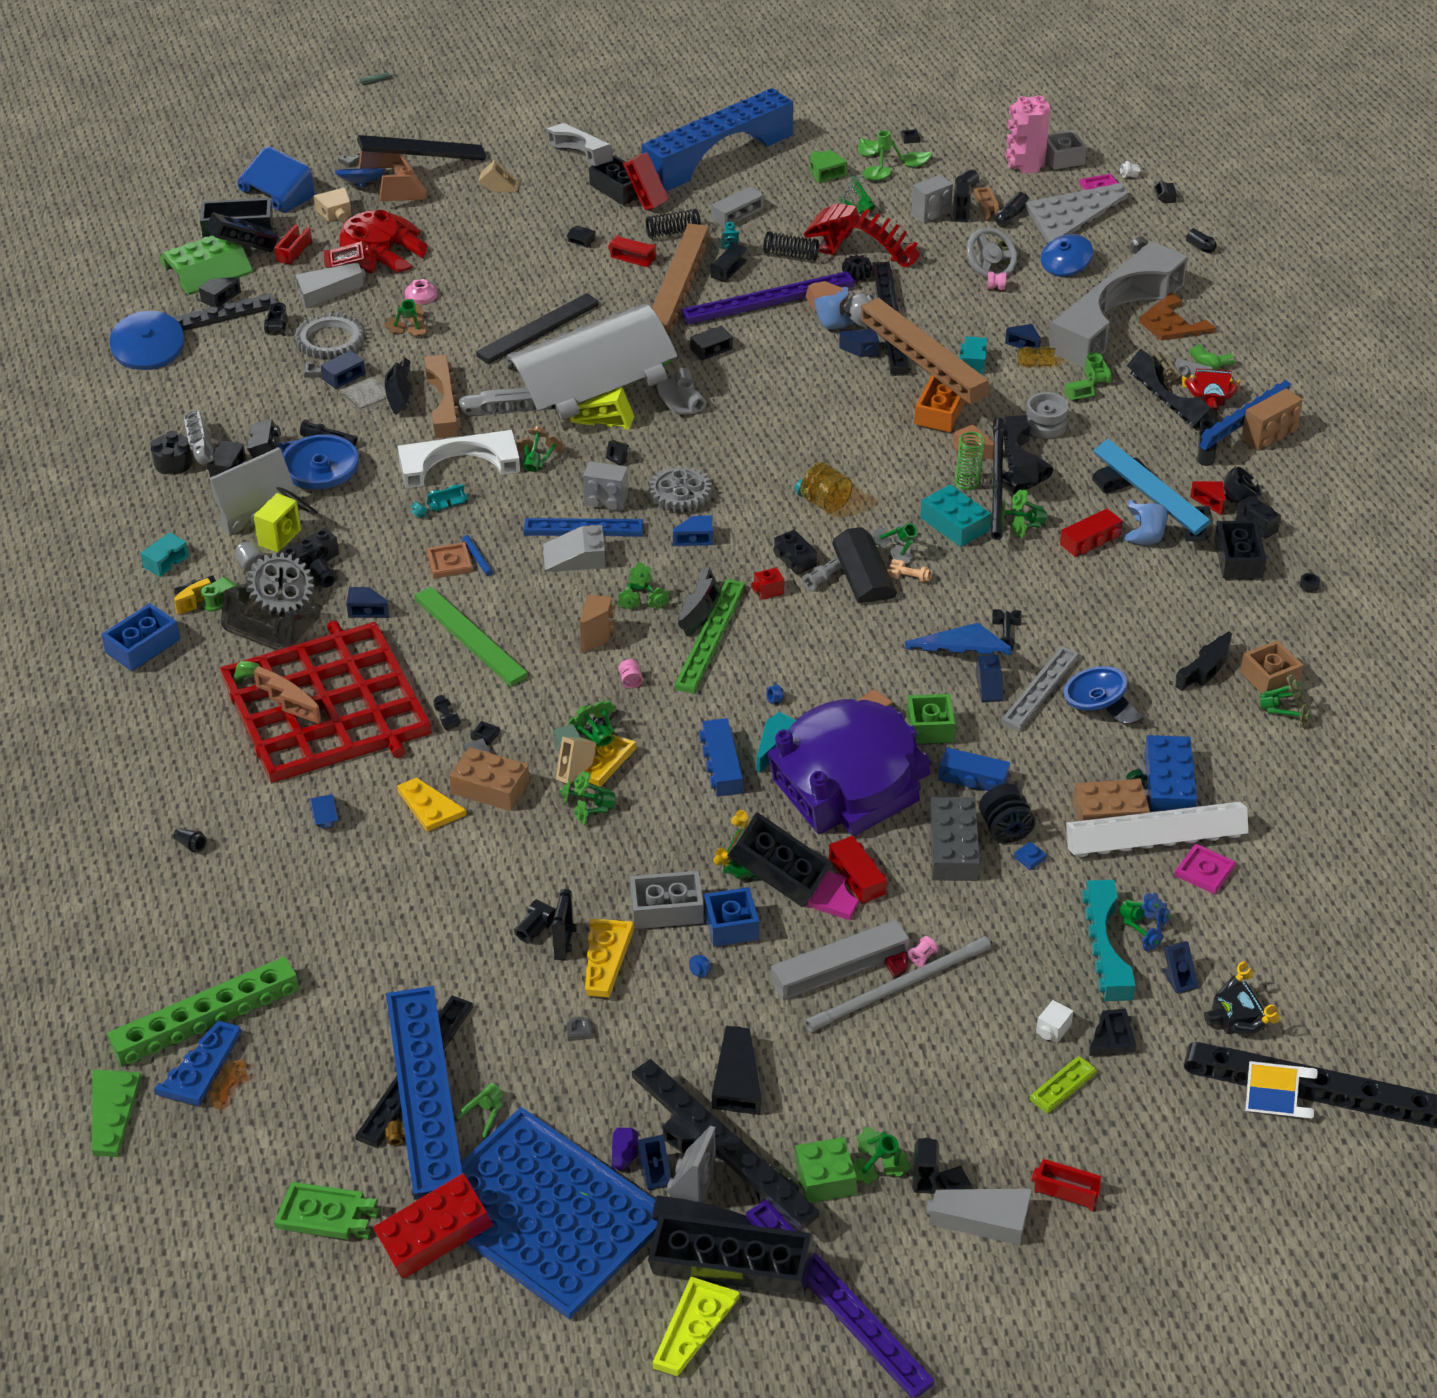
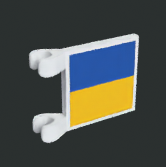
[1245,1061,1318,1118]

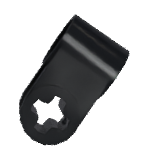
[264,302,288,334]

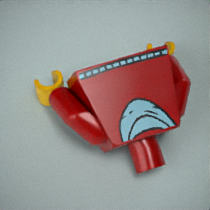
[1182,368,1241,412]

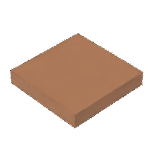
[426,542,473,579]

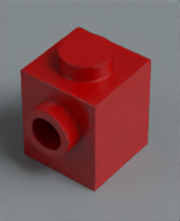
[752,567,784,600]

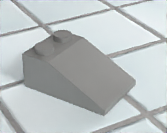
[543,525,605,572]
[667,1126,716,1203]

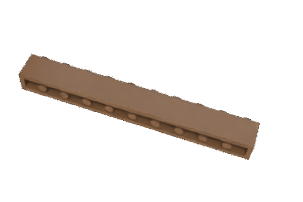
[652,223,711,336]
[861,298,989,404]

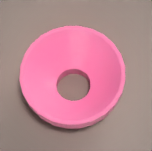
[405,279,437,305]

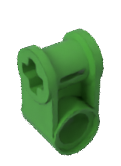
[1084,352,1111,386]
[201,577,242,612]

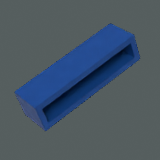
[699,718,743,797]

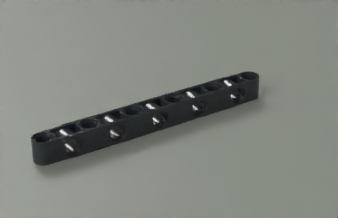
[1184,1042,1437,1129]

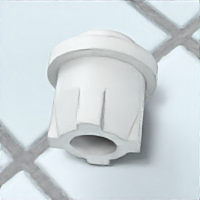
[1120,161,1140,178]

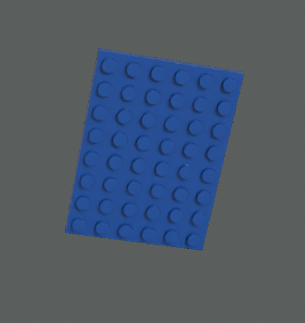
[461,1107,657,1320]

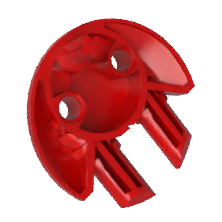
[339,210,427,274]

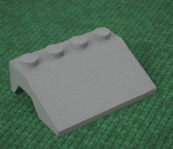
[210,447,297,535]

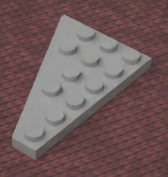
[1025,183,1128,243]

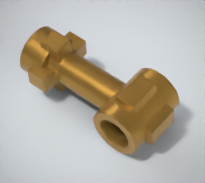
[385,1121,405,1146]

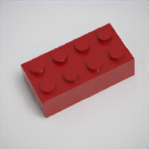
[373,1173,493,1279]

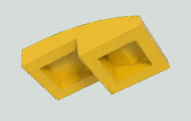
[174,578,211,615]

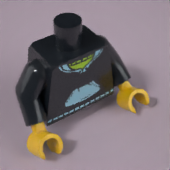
[1204,961,1281,1037]

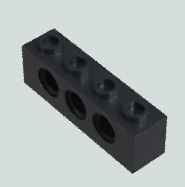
[206,212,279,252]
[266,527,339,587]

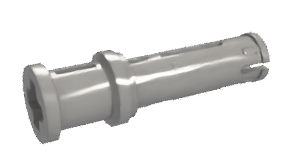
[802,557,842,591]

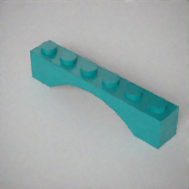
[1082,880,1135,1001]

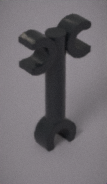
[992,609,1022,651]

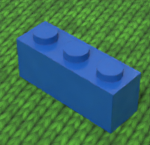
[939,747,1010,791]

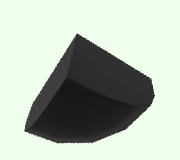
[1106,696,1144,724]

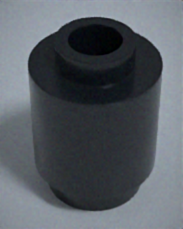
[955,169,979,188]
[309,559,336,587]

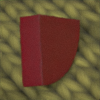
[884,951,908,979]

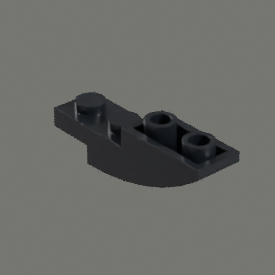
[385,357,412,415]
[678,567,721,636]
[1175,631,1232,691]

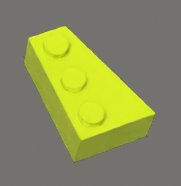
[569,387,634,430]

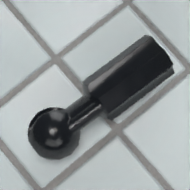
[995,192,1029,227]

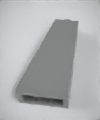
[296,262,366,308]
[926,1188,1031,1245]

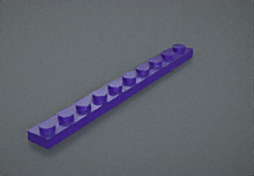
[682,271,854,325]
[746,1200,934,1398]

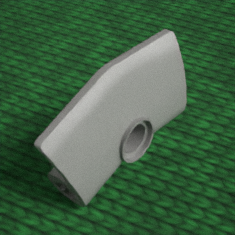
[657,368,707,415]

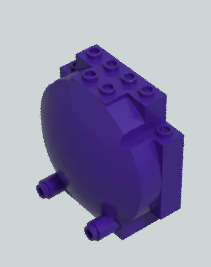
[768,699,931,836]

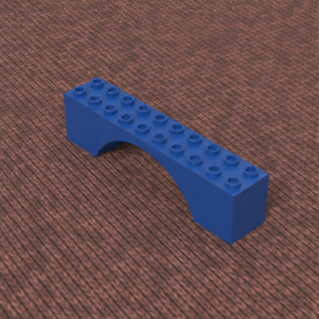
[642,88,793,191]

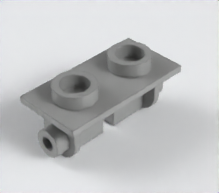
[1175,358,1213,380]

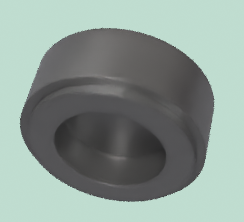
[1130,236,1148,254]

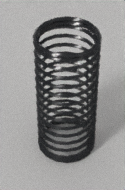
[645,208,701,239]
[763,231,819,261]

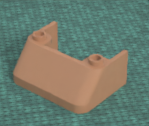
[359,151,427,201]

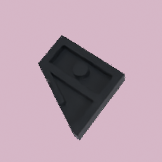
[1089,1009,1136,1056]

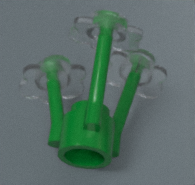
[839,175,876,214]

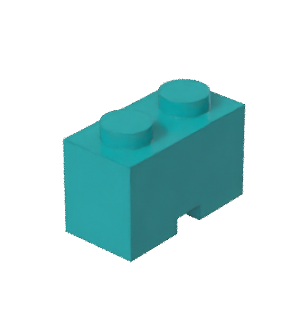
[959,336,987,374]
[140,532,189,577]

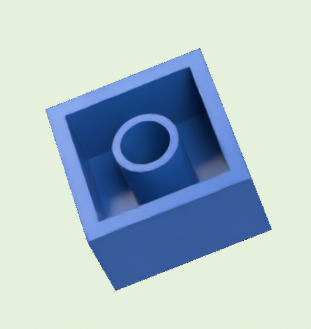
[704,887,759,947]

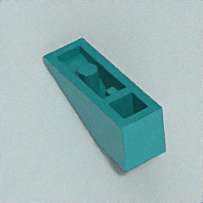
[756,711,796,773]

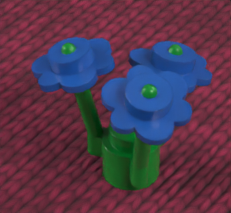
[1120,893,1170,951]

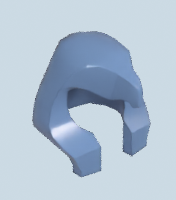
[814,287,855,330]
[1124,500,1168,546]

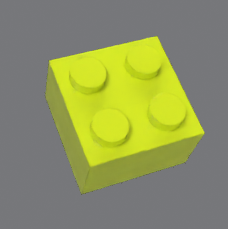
[254,493,301,553]

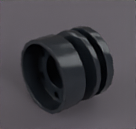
[979,784,1036,844]

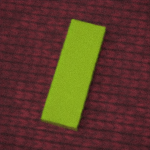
[1029,1055,1097,1114]

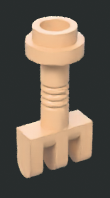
[887,559,932,583]

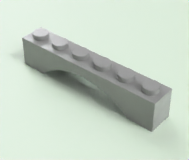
[546,123,613,166]

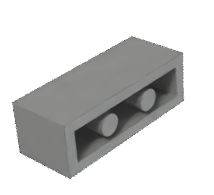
[711,186,764,227]

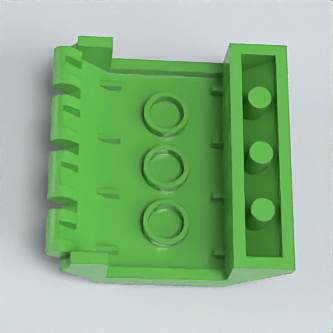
[159,236,253,295]

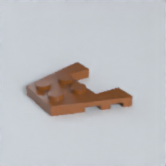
[1139,292,1216,341]

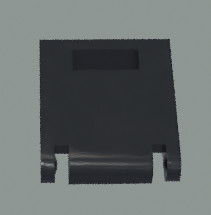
[552,889,577,961]

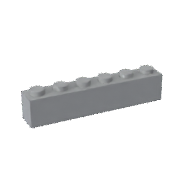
[770,920,909,1000]

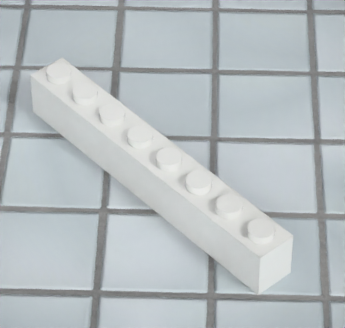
[1066,802,1248,857]

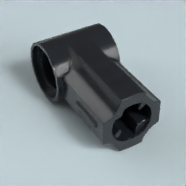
[514,899,556,943]

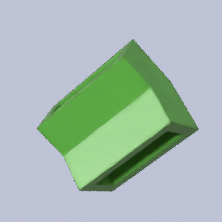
[1065,379,1095,400]

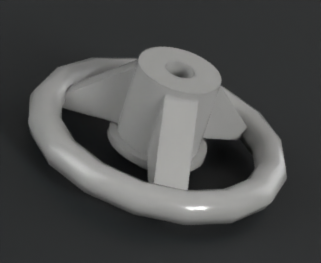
[967,227,1017,279]

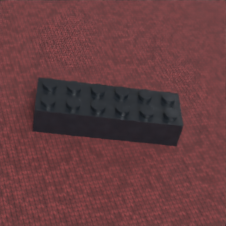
[648,1213,815,1296]

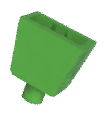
[809,150,847,183]

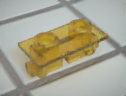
[1017,347,1056,366]

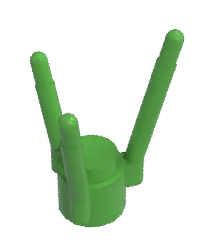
[455,1083,503,1139]

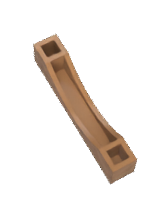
[424,354,461,438]

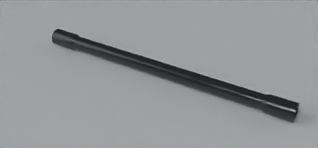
[991,418,1004,540]

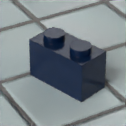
[321,350,366,389]

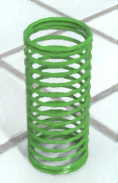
[955,432,985,490]

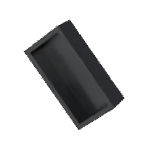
[200,198,273,238]

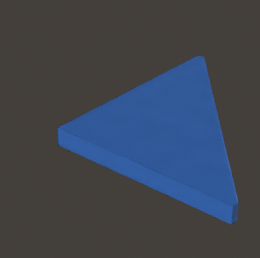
[905,623,1012,655]

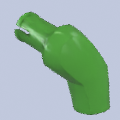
[1188,344,1235,370]

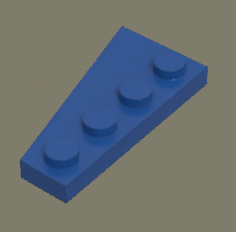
[154,1021,242,1106]

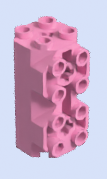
[1005,95,1050,173]

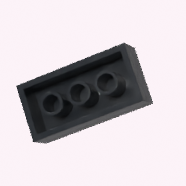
[727,812,832,907]

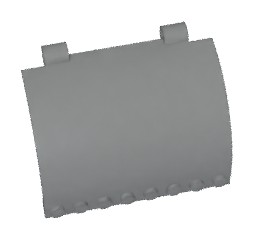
[505,304,677,420]

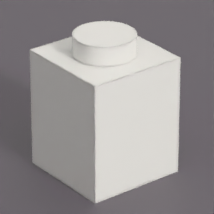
[1036,1000,1073,1044]

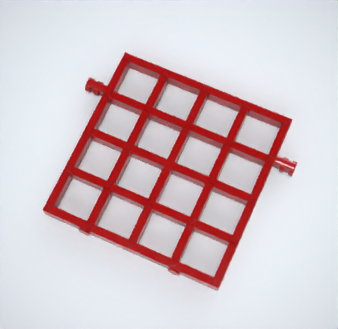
[220,621,432,783]

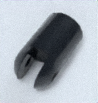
[1186,228,1217,253]

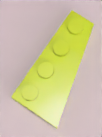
[652,1277,740,1377]

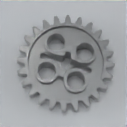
[649,465,712,513]
[246,552,314,616]

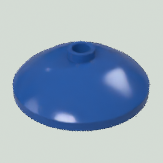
[335,168,386,187]
[1041,234,1094,277]
[1064,666,1128,711]

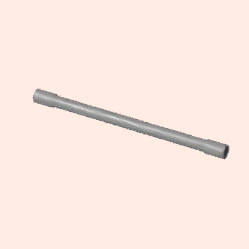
[805,936,991,1032]

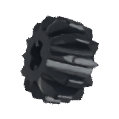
[842,254,872,282]

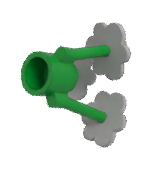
[872,523,918,564]

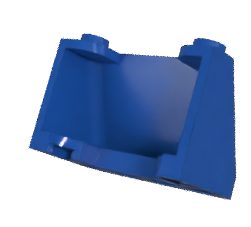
[237,146,315,213]

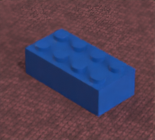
[1144,735,1197,813]

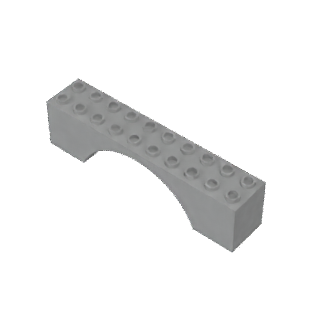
[1049,241,1188,368]

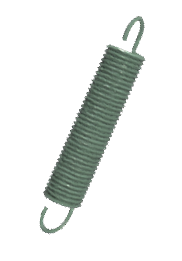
[355,72,394,85]

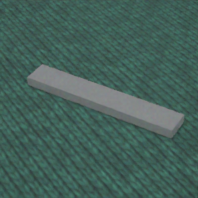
[1001,646,1080,732]

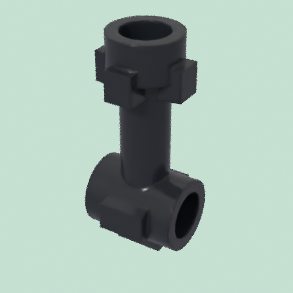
[433,695,461,730]

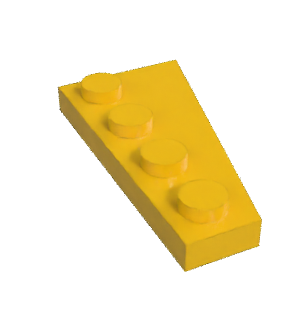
[585,918,635,998]

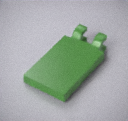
[274,1182,380,1240]

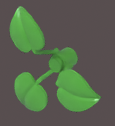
[858,130,933,181]

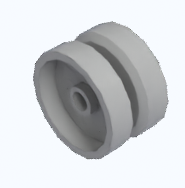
[1026,392,1069,439]

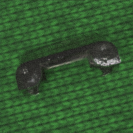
[221,583,321,650]

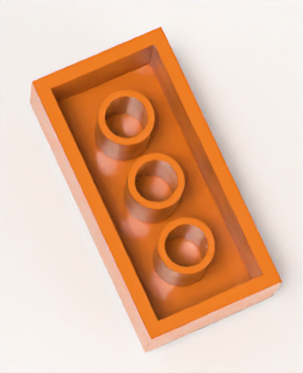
[914,375,966,432]

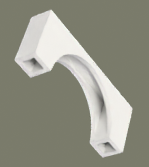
[398,430,520,489]

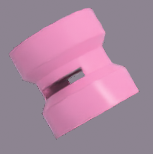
[987,272,1006,291]
[619,659,643,688]

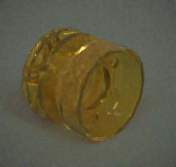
[800,462,853,514]

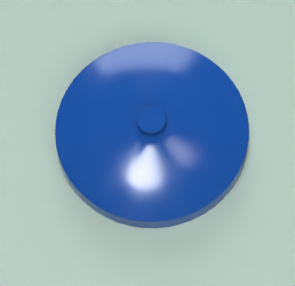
[109,311,184,370]
[283,435,359,489]

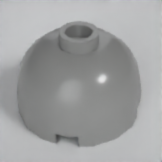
[844,292,877,328]

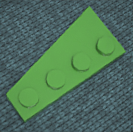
[92,1069,142,1157]

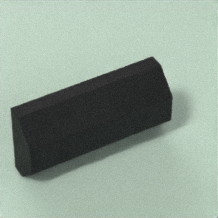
[832,527,897,603]

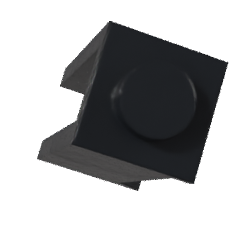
[710,242,747,283]

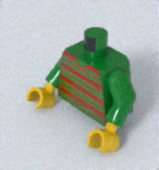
[713,810,759,879]

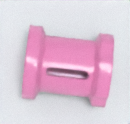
[908,936,938,967]

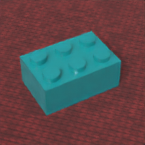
[920,484,991,547]

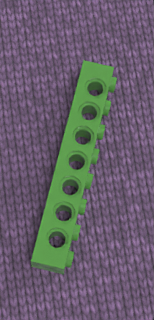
[107,956,299,1067]

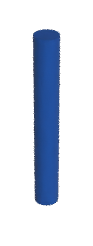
[462,535,493,576]

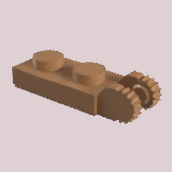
[973,187,1000,221]

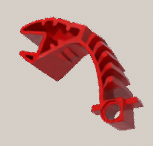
[804,204,920,267]

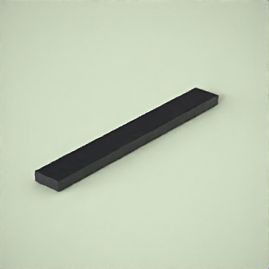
[357,135,486,160]
[476,293,599,364]
[355,995,473,1148]

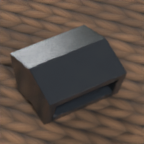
[1154,180,1177,203]
[567,225,596,248]

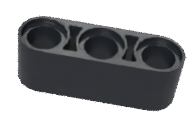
[1197,417,1217,466]
[1003,456,1054,496]
[1092,458,1150,494]

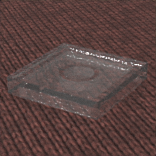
[341,377,388,413]

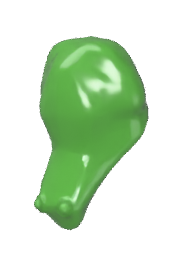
[233,661,260,685]

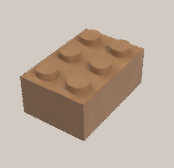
[1241,388,1303,451]
[449,747,530,811]
[1073,779,1149,821]

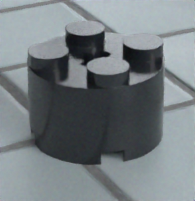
[150,431,192,475]

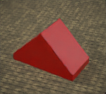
[1190,481,1226,515]

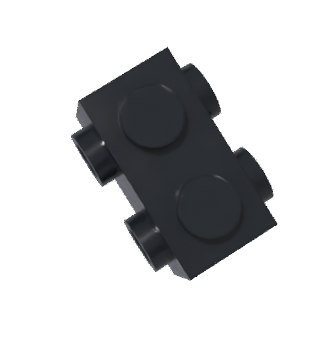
[773,529,817,575]

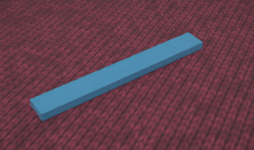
[1093,439,1211,535]

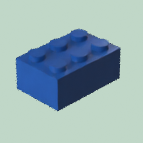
[101,603,180,671]

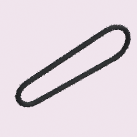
[276,487,318,514]

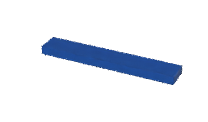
[523,518,643,537]

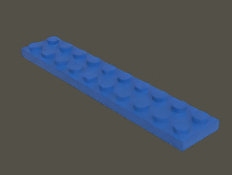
[386,986,462,1200]

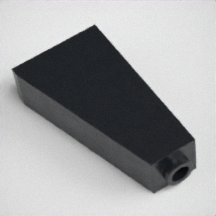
[712,1025,761,1115]

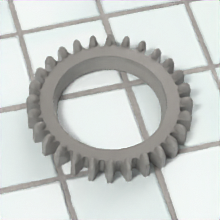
[295,312,365,360]

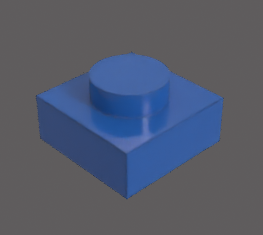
[1014,841,1047,870]

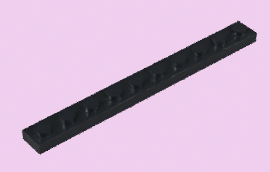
[872,262,909,374]
[632,1059,820,1231]

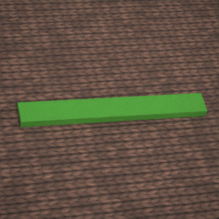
[675,579,746,694]
[414,587,528,687]

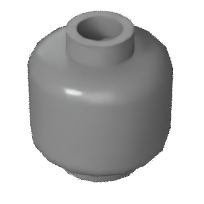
[235,541,265,571]

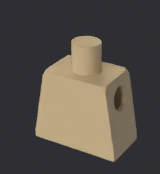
[314,188,351,222]

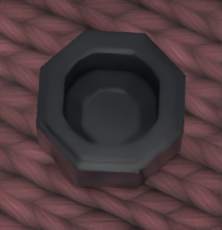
[1300,573,1320,592]

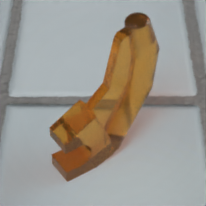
[210,1059,247,1109]

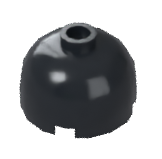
[1223,466,1262,504]

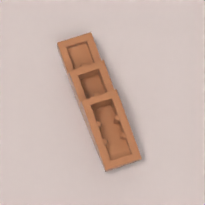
[254,667,321,724]

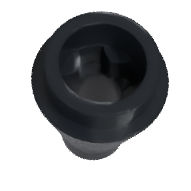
[173,828,207,852]

